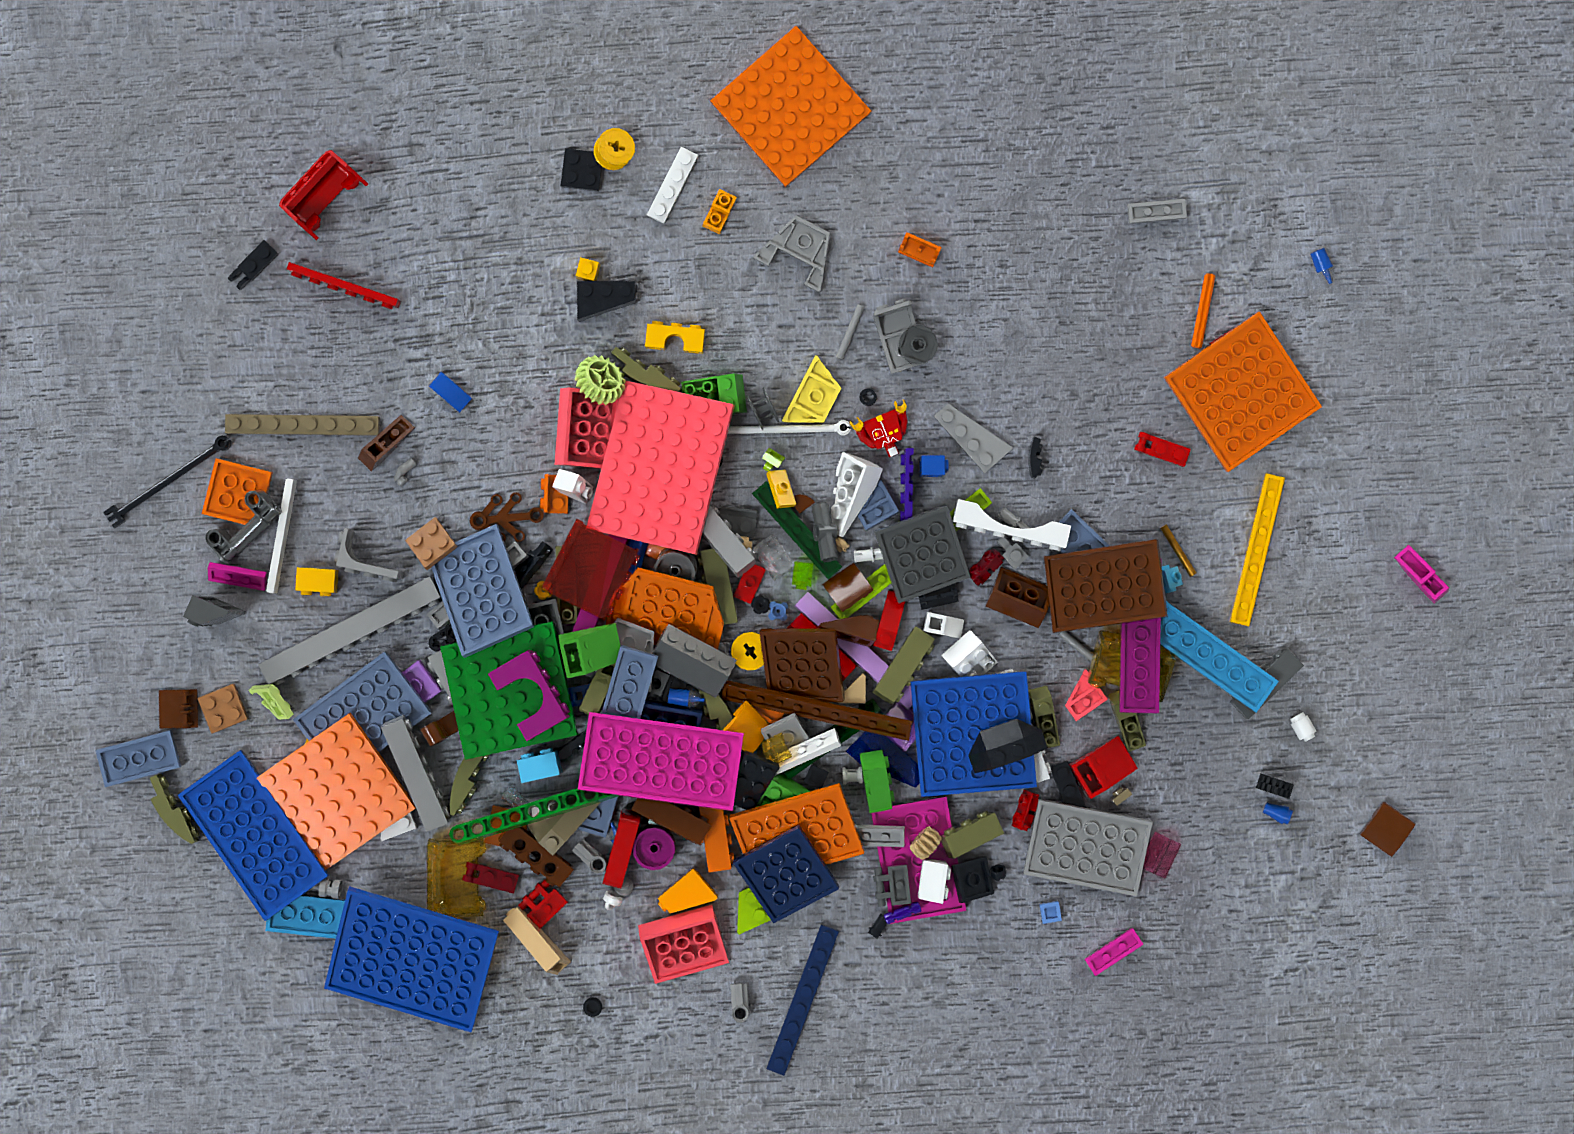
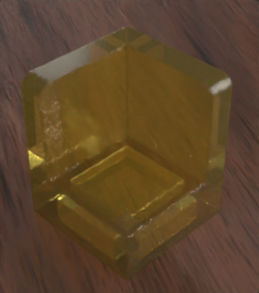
[762,733,792,763]

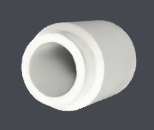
[1290,712,1316,742]

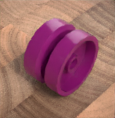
[633,826,676,870]

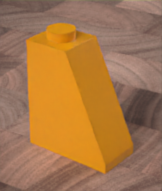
[658,867,718,913]

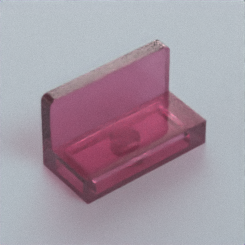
[1143,832,1181,878]

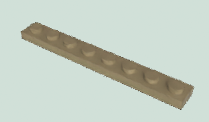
[225,414,380,436]

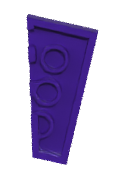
[900,448,914,521]

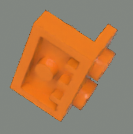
[540,474,569,514]

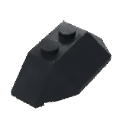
[968,718,1048,773]

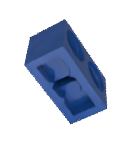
[919,455,949,477]

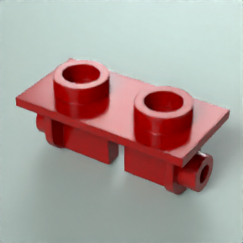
[1011,789,1039,831]

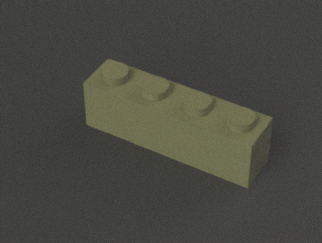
[698,549,738,625]
[872,626,935,705]

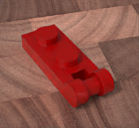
[1134,432,1191,467]

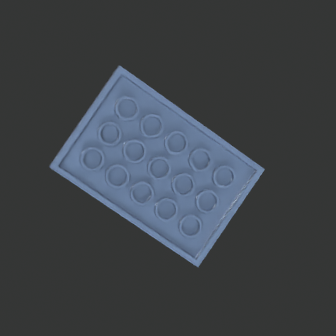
[431,524,535,658]
[293,651,432,752]

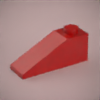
[873,591,905,651]

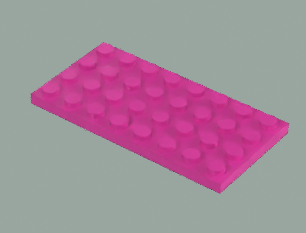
[578,712,744,811]

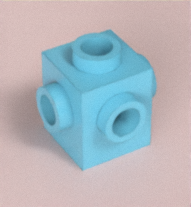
[1162,565,1183,593]

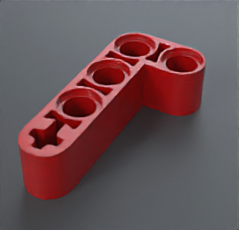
[602,808,641,889]

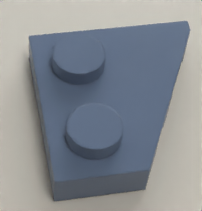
[857,480,899,531]

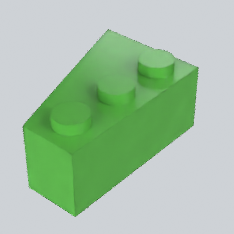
[859,750,895,813]

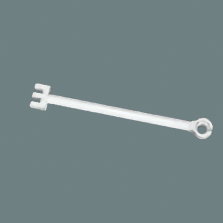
[728,420,851,436]

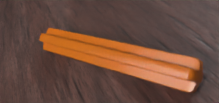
[1191,273,1215,349]

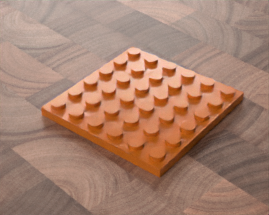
[710,26,872,188]
[1163,312,1322,472]
[257,712,416,870]

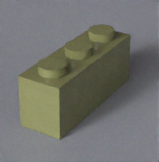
[941,810,1004,859]

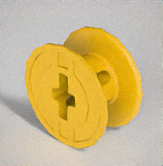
[594,128,635,170]
[731,632,764,670]

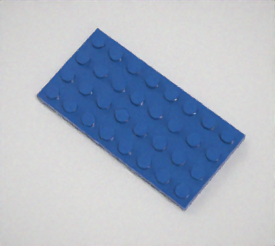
[178,750,329,921]

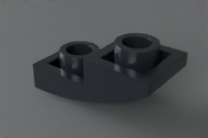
[1028,437,1044,479]

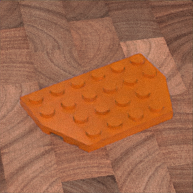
[605,567,724,650]

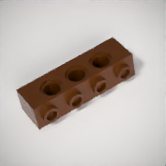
[498,820,574,888]

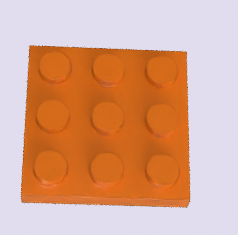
[201,458,273,525]

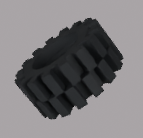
[1256,773,1294,799]

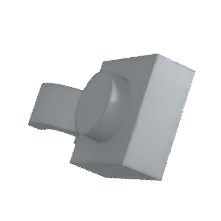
[997,537,1029,569]

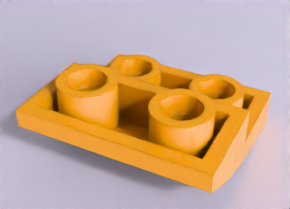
[723,701,769,753]

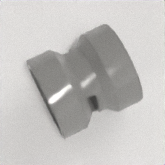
[319,878,342,899]

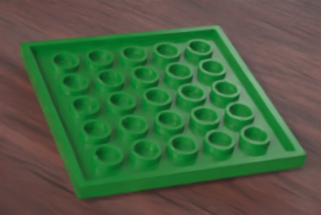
[440,621,578,760]

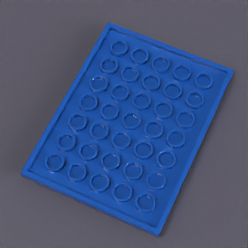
[324,886,499,1032]

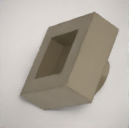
[1110,787,1132,806]

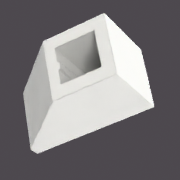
[552,469,593,504]
[923,612,964,638]

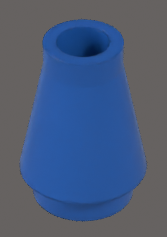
[1263,802,1293,825]

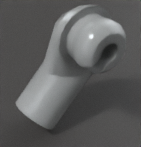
[394,458,416,486]

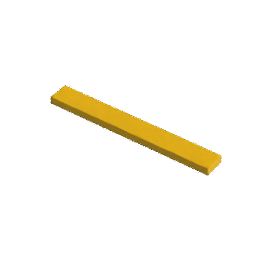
[1230,473,1285,627]

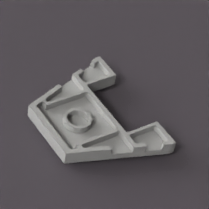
[753,216,830,293]
[595,618,654,692]

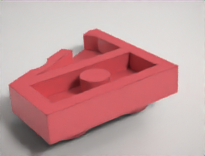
[1065,669,1108,722]

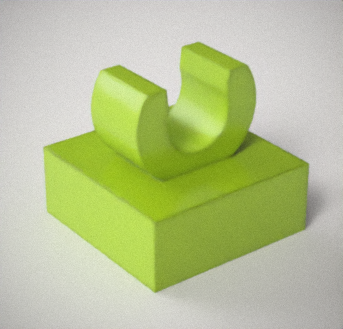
[762,448,785,471]

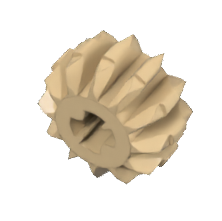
[910,826,942,860]

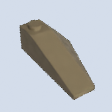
[527,791,601,856]

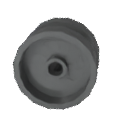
[654,548,699,581]

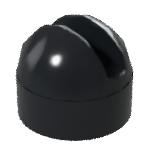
[990,864,1006,881]

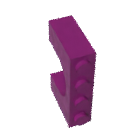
[488,650,570,741]

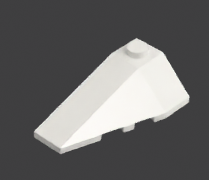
[831,452,883,537]

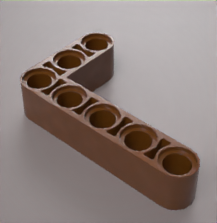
[420,711,458,747]

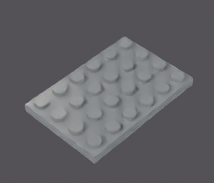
[1023,799,1153,896]

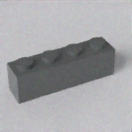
[1230,649,1304,719]

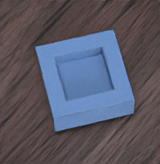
[1039,901,1062,924]

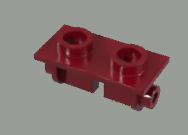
[969,548,1005,586]

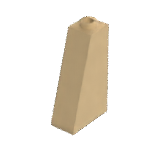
[503,907,571,975]

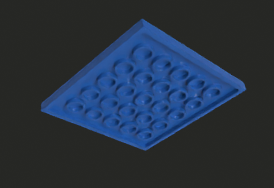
[911,671,1037,797]

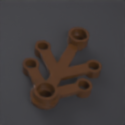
[470,492,544,542]

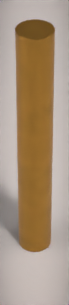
[1160,524,1196,577]

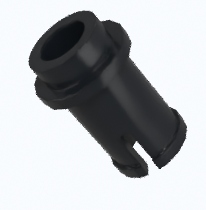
[868,913,887,939]

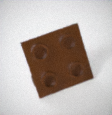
[159,689,198,729]

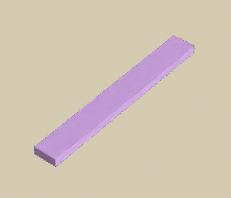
[794,592,913,710]

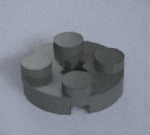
[899,325,938,364]

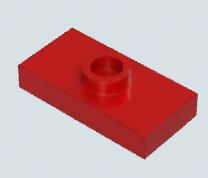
[733,564,766,604]

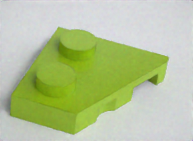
[737,887,771,935]

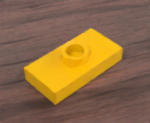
[766,469,796,509]

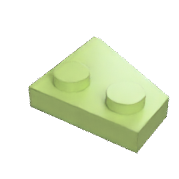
[249,684,294,720]

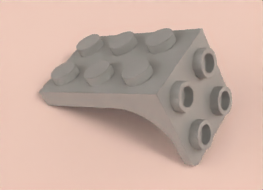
[873,299,928,374]
[334,528,404,582]

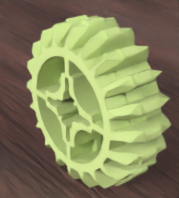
[574,355,626,405]

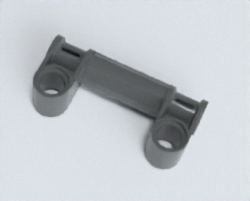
[205,490,282,565]

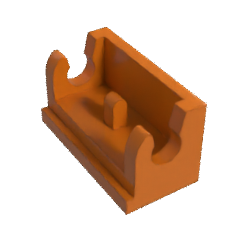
[898,232,942,268]

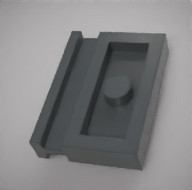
[718,505,758,538]

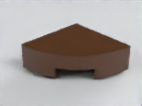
[794,494,815,514]

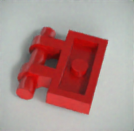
[518,879,568,929]

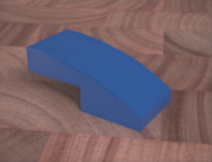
[429,372,472,413]

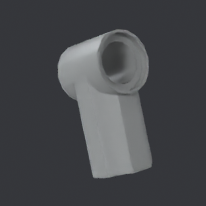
[572,838,608,874]
[730,983,750,1023]

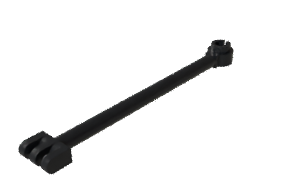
[103,435,231,528]

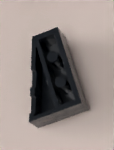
[577,281,636,322]

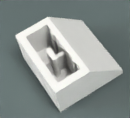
[941,630,998,677]
[918,859,951,904]

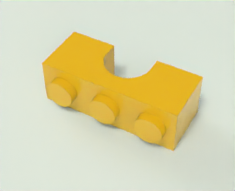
[645,321,705,354]

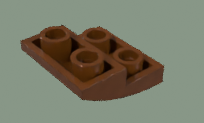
[822,563,873,612]
[1360,802,1416,857]

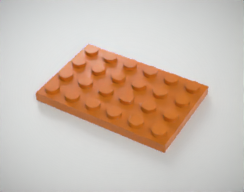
[729,783,865,865]

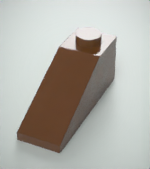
[358,415,415,472]
[816,615,879,647]

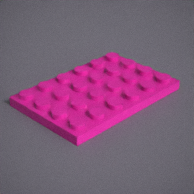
[871,796,966,924]

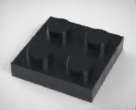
[560,148,602,192]
[951,856,994,903]

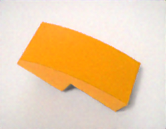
[702,189,737,235]

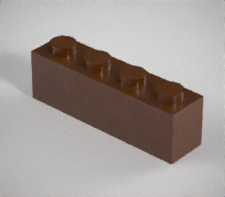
[631,798,711,847]

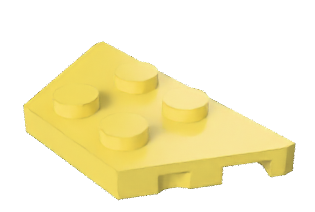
[782,355,841,423]

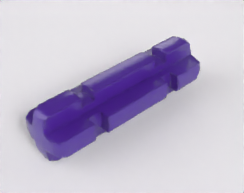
[884,902,922,924]

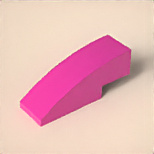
[1394,545,1449,604]

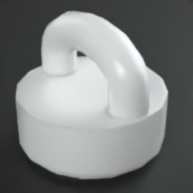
[603,890,623,910]

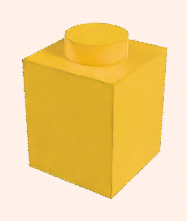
[575,257,601,281]

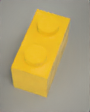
[295,567,339,596]

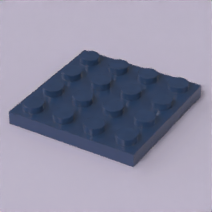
[733,825,839,924]

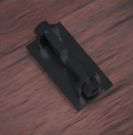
[918,583,959,610]

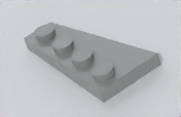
[934,404,1013,474]

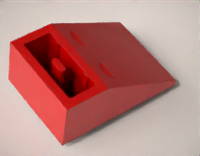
[1069,735,1138,799]

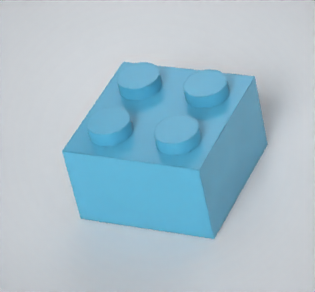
[516,747,563,783]

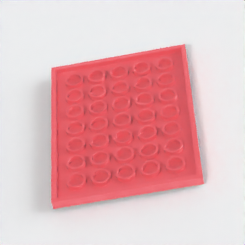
[586,381,735,555]

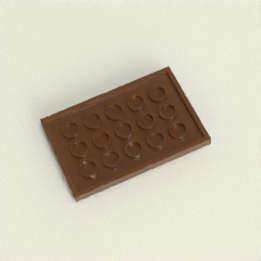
[1044,539,1168,633]

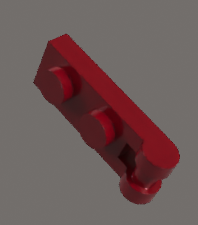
[462,861,519,894]

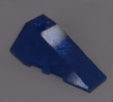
[846,731,920,788]

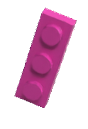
[208,562,267,591]
[1084,928,1144,976]

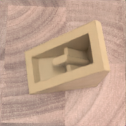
[838,673,866,703]

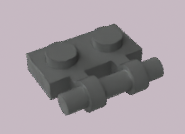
[873,864,911,907]

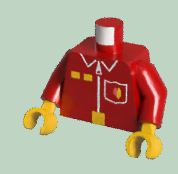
[849,399,908,458]

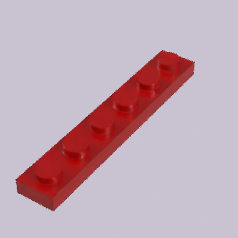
[287,262,401,310]

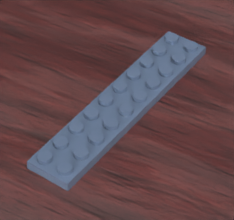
[578,645,658,838]

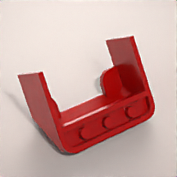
[279,150,368,241]

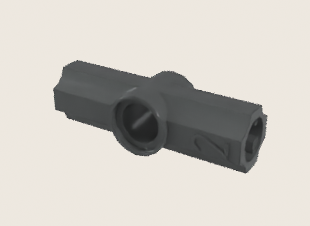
[812,502,839,562]

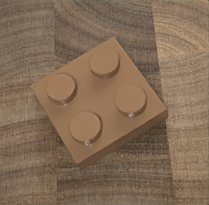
[405,517,458,570]
[197,684,249,734]

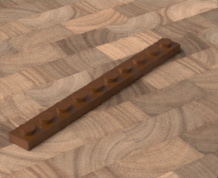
[722,680,913,741]

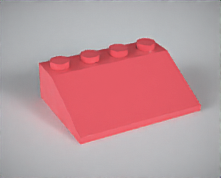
[554,387,620,469]
[638,905,729,984]

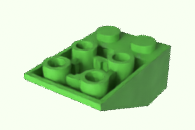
[681,373,747,415]
[558,623,620,678]
[756,773,810,807]

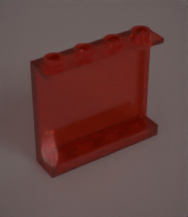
[541,519,641,621]

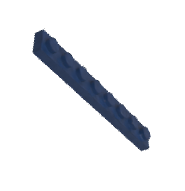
[766,924,839,1076]

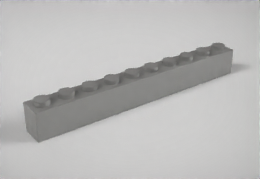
[258,577,442,686]

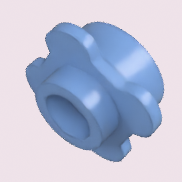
[768,601,788,621]

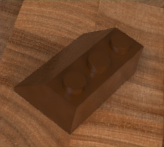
[985,567,1049,628]

